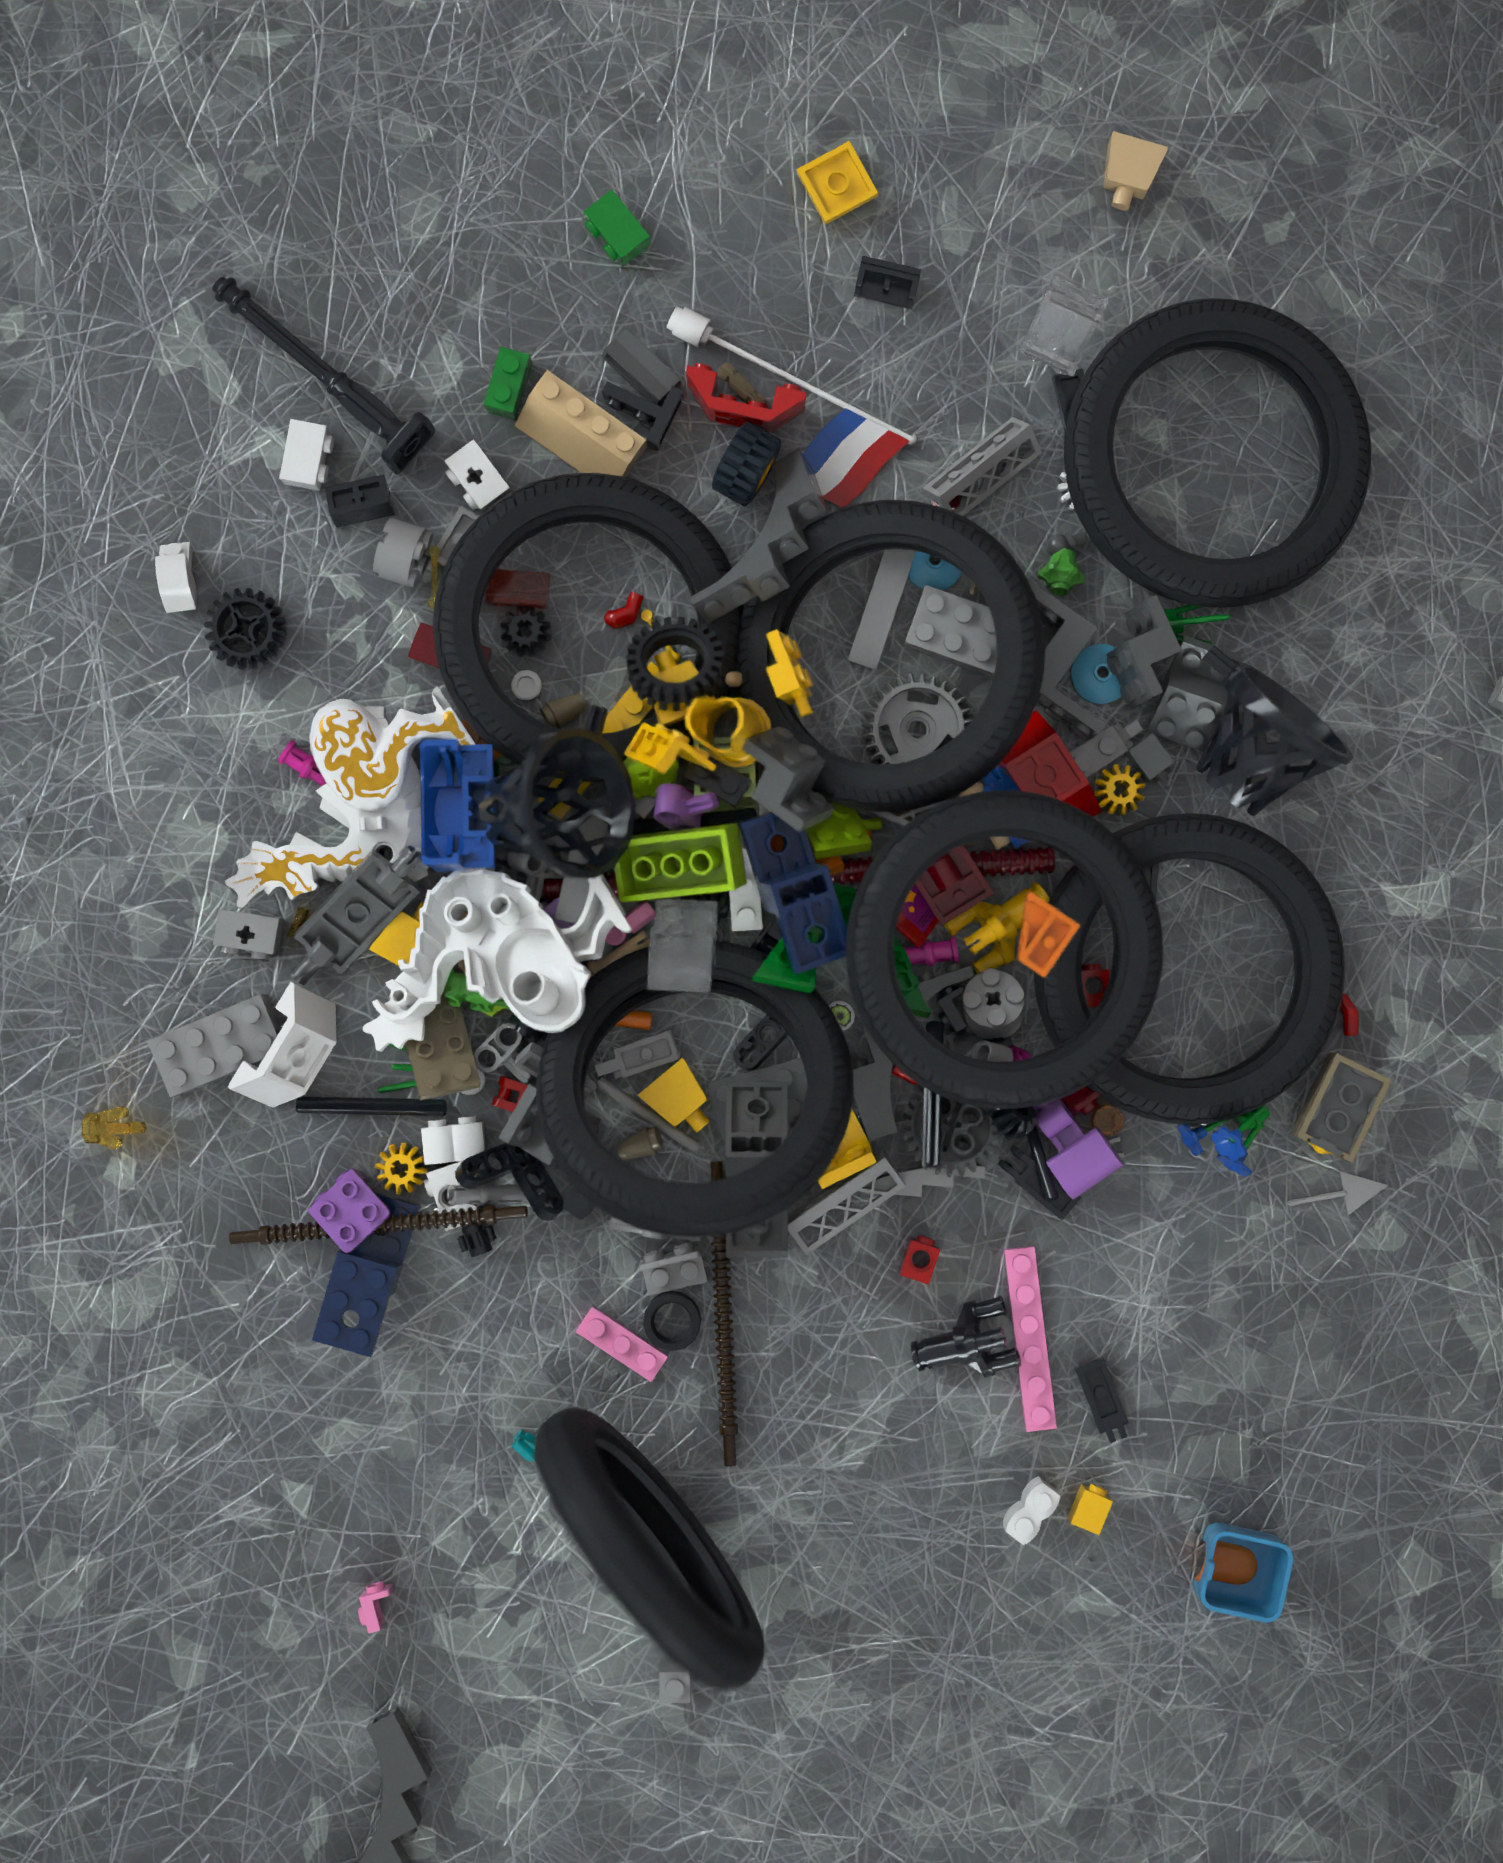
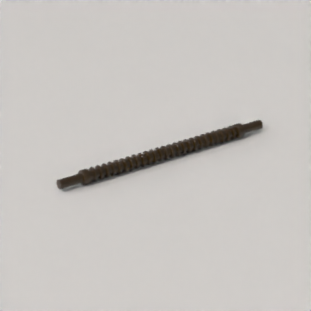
[710,1161,738,1467]
[229,1205,528,1245]

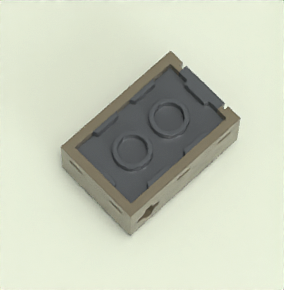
[1290,1052,1392,1163]

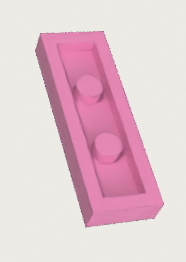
[575,1305,668,1382]

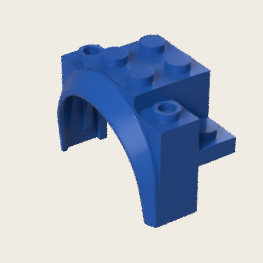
[420,739,499,872]

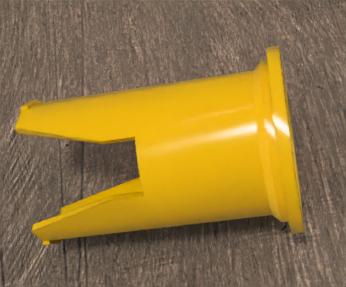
[685,697,772,768]

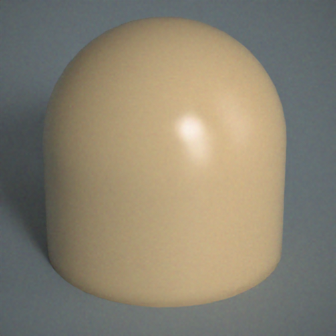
[725,671,742,687]

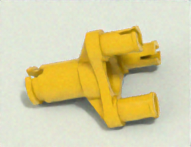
[944,882,1050,974]

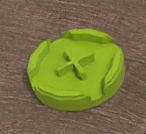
[623,757,679,799]

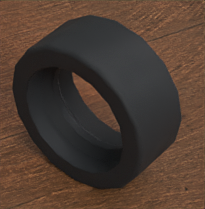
[643,1291,701,1351]

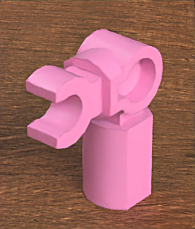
[605,900,658,947]

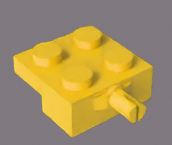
[766,629,813,717]

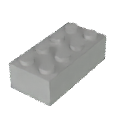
[903,585,997,678]
[147,994,281,1098]

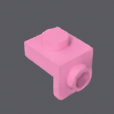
[358,1581,394,1634]

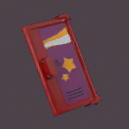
[896,884,939,948]

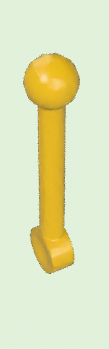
[641,610,681,664]

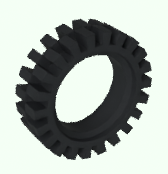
[627,616,724,711]

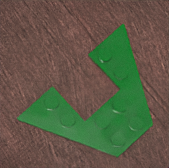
[752,884,932,1018]

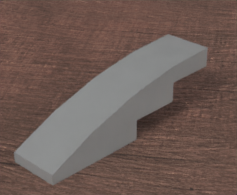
[848,549,916,670]
[555,806,612,924]
[865,1164,985,1197]

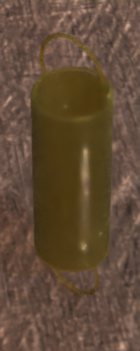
[285,899,311,947]

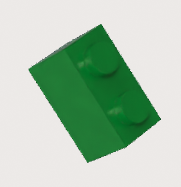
[584,189,651,266]
[484,346,533,420]

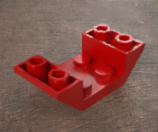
[686,363,807,433]
[999,710,1102,817]

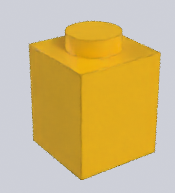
[1067,1483,1113,1535]

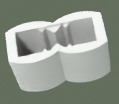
[421,1116,487,1165]
[1003,1476,1060,1545]

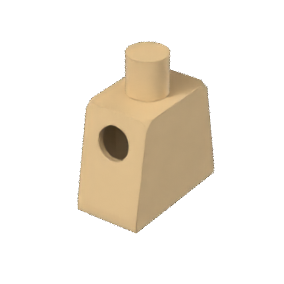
[1103,131,1168,211]

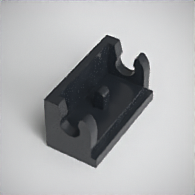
[854,256,921,309]
[325,475,395,528]

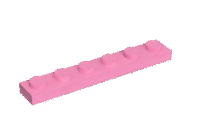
[1003,1246,1057,1432]

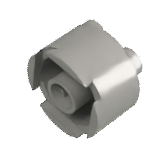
[373,517,433,587]
[963,968,1024,1040]

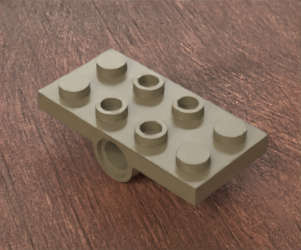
[404,992,481,1100]

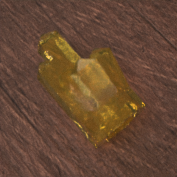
[82,1106,147,1150]

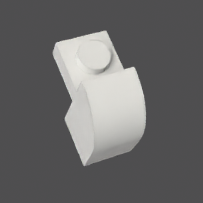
[155,542,197,613]

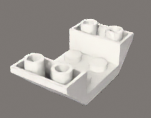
[228,982,337,1108]

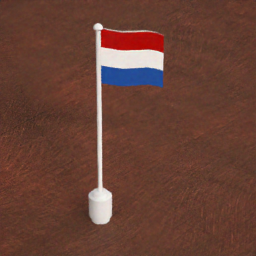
[666,306,917,508]

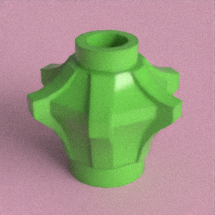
[1037,548,1085,596]

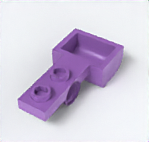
[1033,1098,1125,1199]

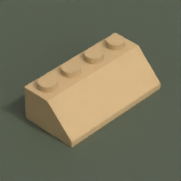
[515,370,647,478]

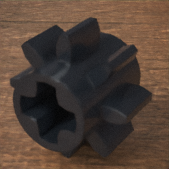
[457,1222,497,1257]

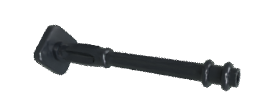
[212,276,435,475]

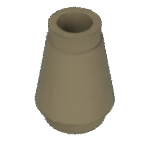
[540,692,587,729]
[617,1126,664,1161]

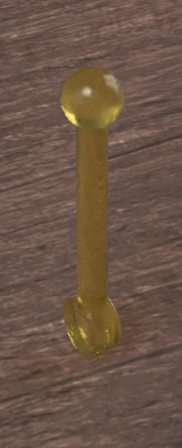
[428,545,441,609]

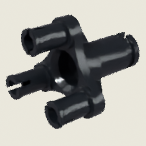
[911,1296,1021,1378]

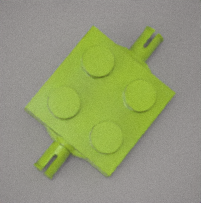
[782,802,882,859]

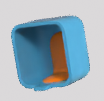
[1193,1523,1293,1622]

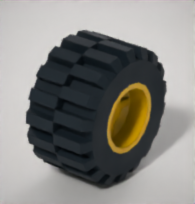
[712,421,781,507]

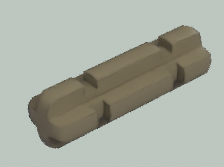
[717,362,767,404]

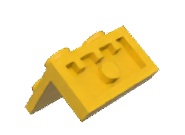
[624,722,716,774]
[818,1109,877,1189]

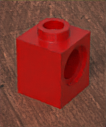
[1082,964,1109,1007]
[898,1235,940,1285]

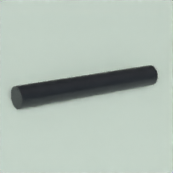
[1026,1126,1059,1202]

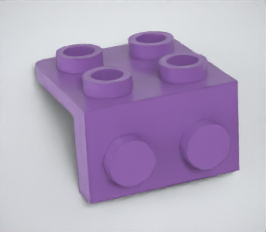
[307,1168,390,1253]

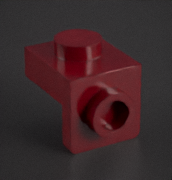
[1061,1086,1100,1117]

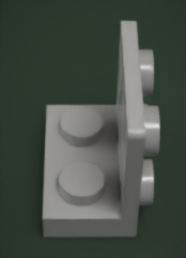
[638,1242,708,1296]

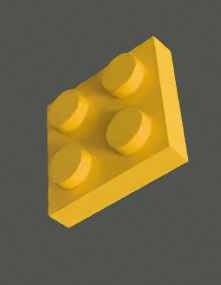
[796,141,878,225]

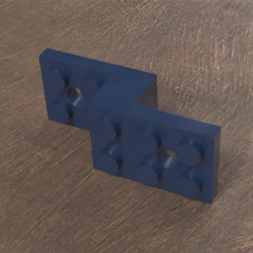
[738,812,847,974]
[312,1192,420,1357]

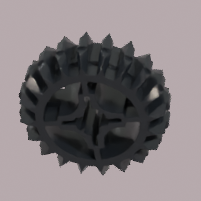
[204,588,287,670]

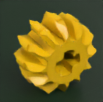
[1094,764,1146,816]
[375,1142,428,1194]

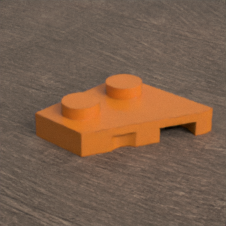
[1017,891,1080,978]

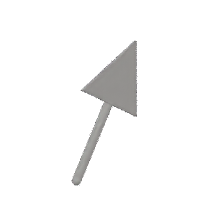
[1287,1171,1388,1215]

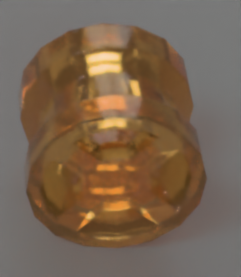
[1090,1105,1124,1136]

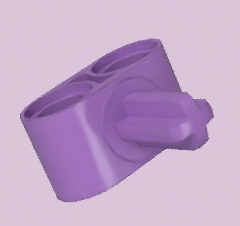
[654,784,719,831]

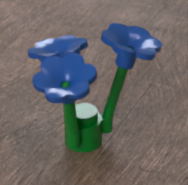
[1177,1105,1270,1177]

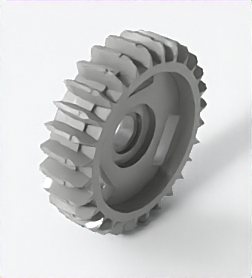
[862,673,972,765]

